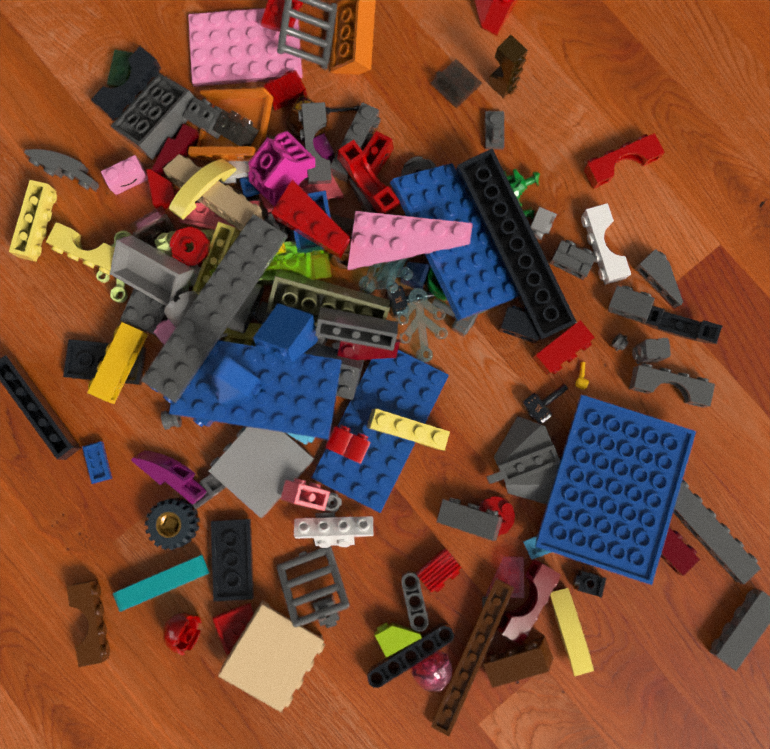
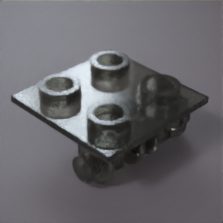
[431,59,482,108]

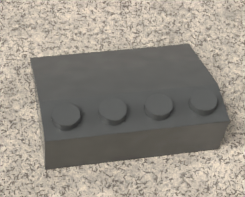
[110,73,194,160]

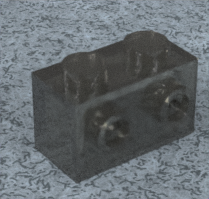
[212,109,259,146]

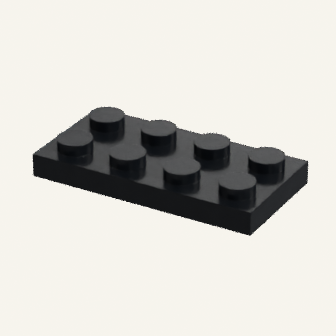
[63,339,146,385]
[211,519,254,601]

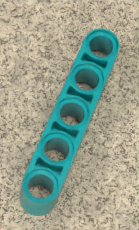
[112,555,210,612]

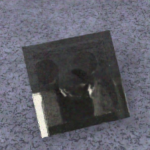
[129,206,177,249]

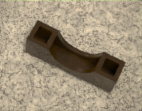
[488,35,528,99]

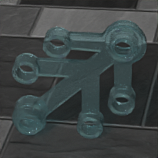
[359,258,413,294]
[396,288,448,362]

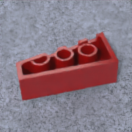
[271,179,350,258]

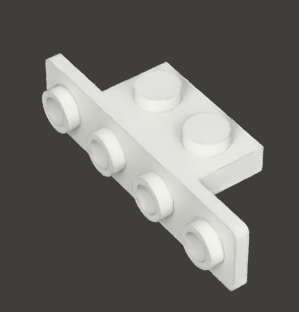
[294,516,373,548]

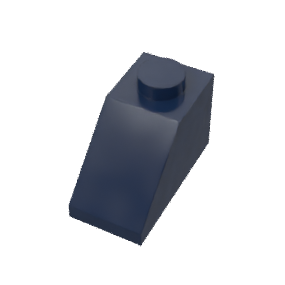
[399,262,430,292]

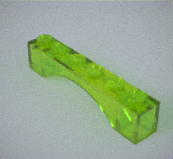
[210,249,332,280]

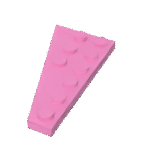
[348,211,472,270]

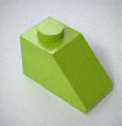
[375,622,422,657]

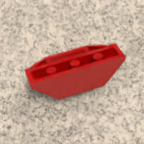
[475,0,518,36]

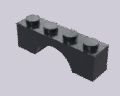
[91,46,161,121]

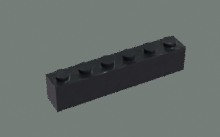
[0,355,81,460]

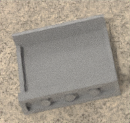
[209,427,315,518]

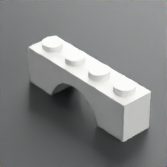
[581,203,631,285]

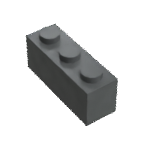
[437,497,503,541]

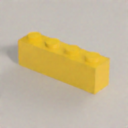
[87,322,148,404]

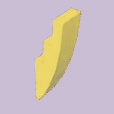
[549,588,594,676]

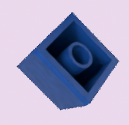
[253,303,318,363]

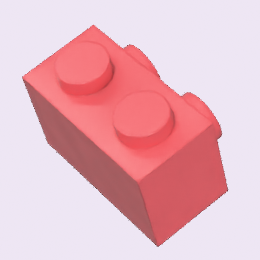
[281,478,330,511]

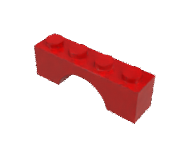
[584,133,665,189]
[337,139,400,214]

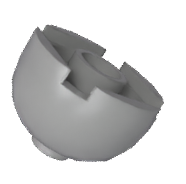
[164,291,198,327]

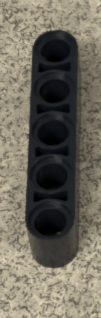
[367,623,454,688]

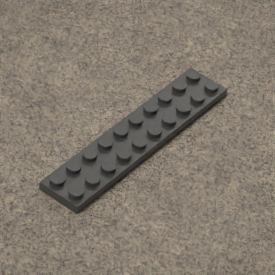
[141,214,287,403]

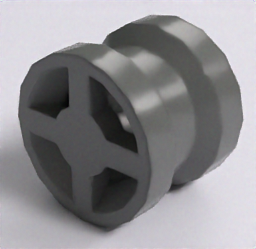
[161,410,182,430]

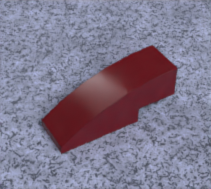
[152,124,199,176]

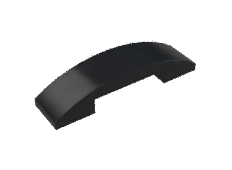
[640,306,722,344]

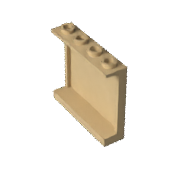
[219,600,325,712]

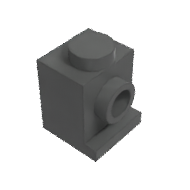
[313,595,340,628]

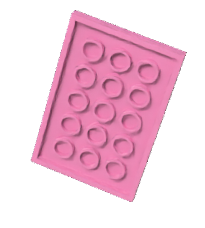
[189,6,303,86]

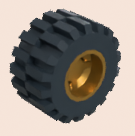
[145,498,200,550]

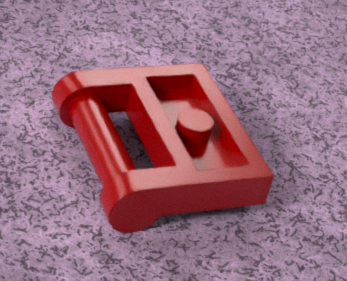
[261,0,304,36]

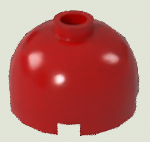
[163,612,202,655]

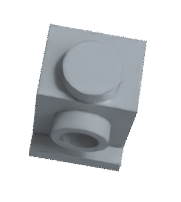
[531,207,557,240]

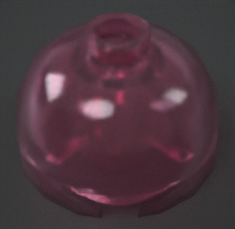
[411,652,452,691]

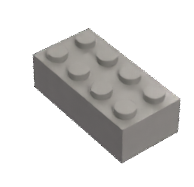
[110,235,194,306]

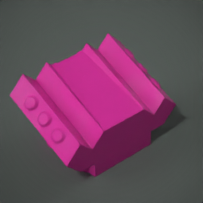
[248,131,315,207]

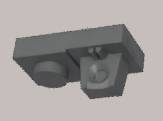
[485,111,504,149]

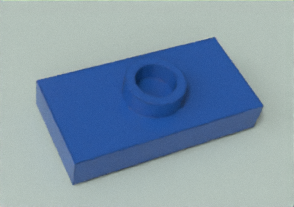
[82,441,113,484]

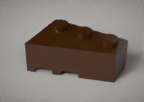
[483,636,554,688]

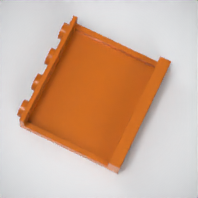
[188,87,273,161]

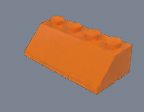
[330,0,376,75]

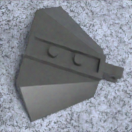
[486,416,560,504]

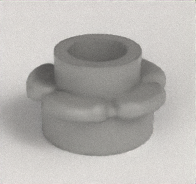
[325,493,342,512]

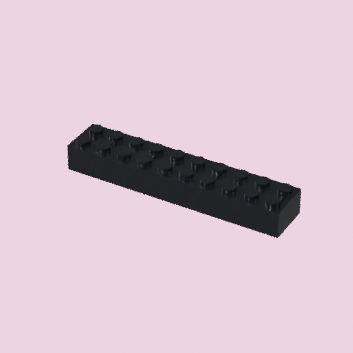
[456,148,577,340]

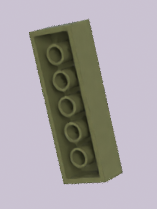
[266,269,390,326]

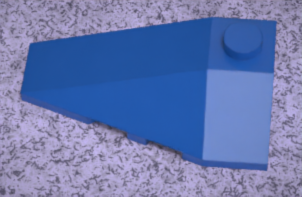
[214,356,262,406]

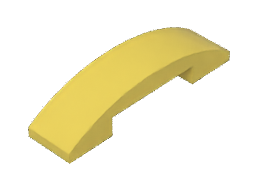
[169,159,236,219]

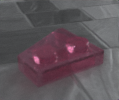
[486,556,524,598]

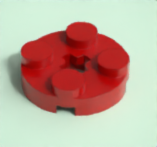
[170,227,210,266]
[478,496,515,536]

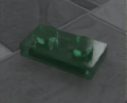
[107,49,133,88]

